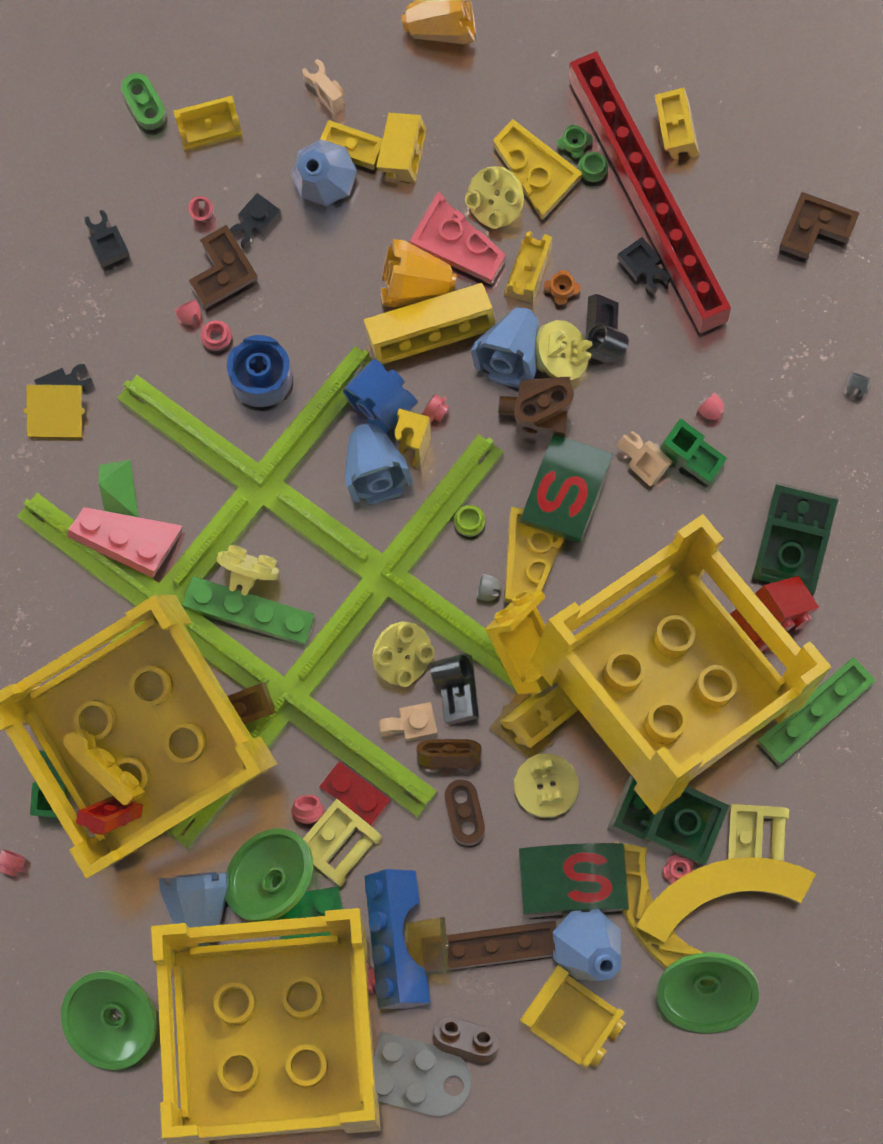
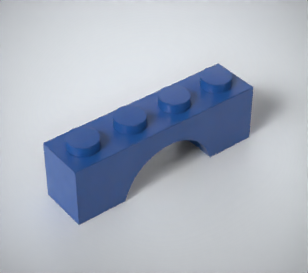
[364,869,430,1009]

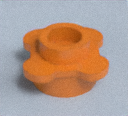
[544,270,581,305]

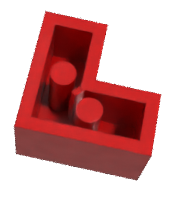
[730,576,820,651]

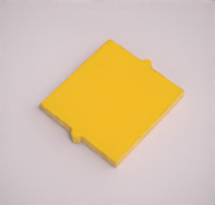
[23,385,85,437]

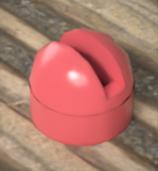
[188,196,214,221]
[174,299,201,325]
[697,392,724,420]

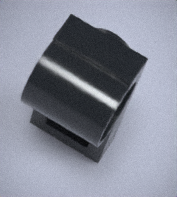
[586,294,629,363]
[431,653,479,725]

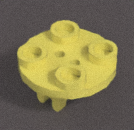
[465,166,524,229]
[536,320,592,381]
[217,545,279,596]
[372,621,435,687]
[514,753,579,818]

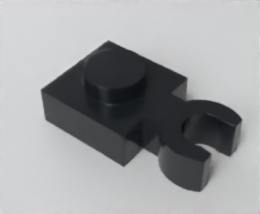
[230,193,281,249]
[85,210,130,268]
[617,237,670,294]
[34,364,94,390]

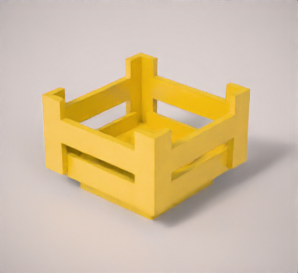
[531,514,832,815]
[0,594,277,879]
[151,908,381,1144]

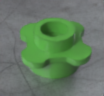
[557,124,593,159]

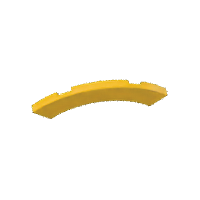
[614,842,703,970]
[635,857,816,943]

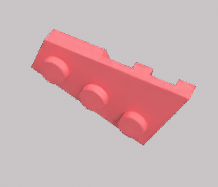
[410,191,506,285]
[68,507,183,578]

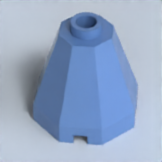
[291,139,358,207]
[471,307,540,388]
[345,423,413,505]
[159,872,229,947]
[553,909,621,981]

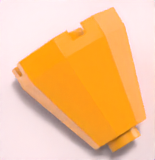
[401,0,476,44]
[380,239,456,307]

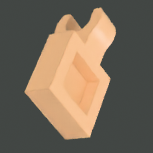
[302,59,345,115]
[617,431,673,486]
[379,702,438,742]

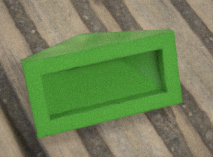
[99,460,139,517]

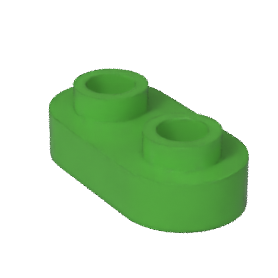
[121,73,166,130]

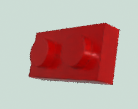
[319,761,391,827]
[76,796,143,835]

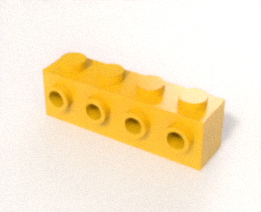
[363,283,496,365]

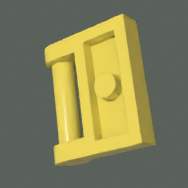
[303,799,382,888]
[728,804,789,861]

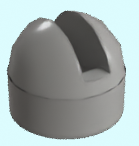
[476,574,502,601]

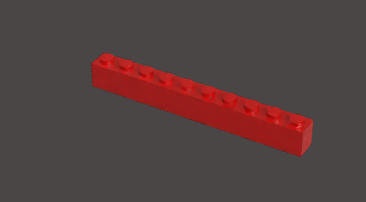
[569,51,731,334]

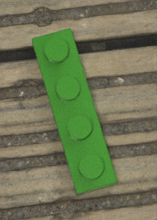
[182,576,315,647]
[757,657,876,766]

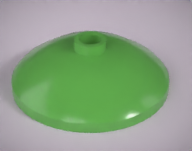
[226,828,313,922]
[657,952,759,1033]
[61,970,157,1070]

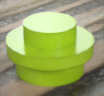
[454,505,485,536]

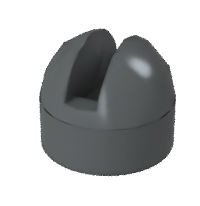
[846,372,873,397]

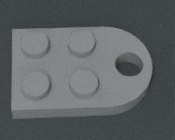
[373,1032,471,1117]

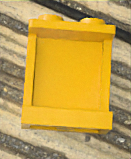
[485,590,549,694]
[520,965,626,1071]

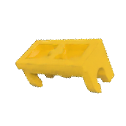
[655,87,700,160]
[174,95,243,152]
[376,113,427,184]
[504,231,552,304]
[395,409,431,470]
[500,683,579,748]

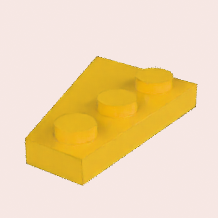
[493,119,582,220]
[504,507,564,603]

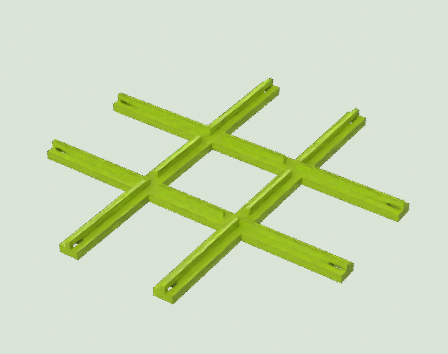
[17,346,516,850]

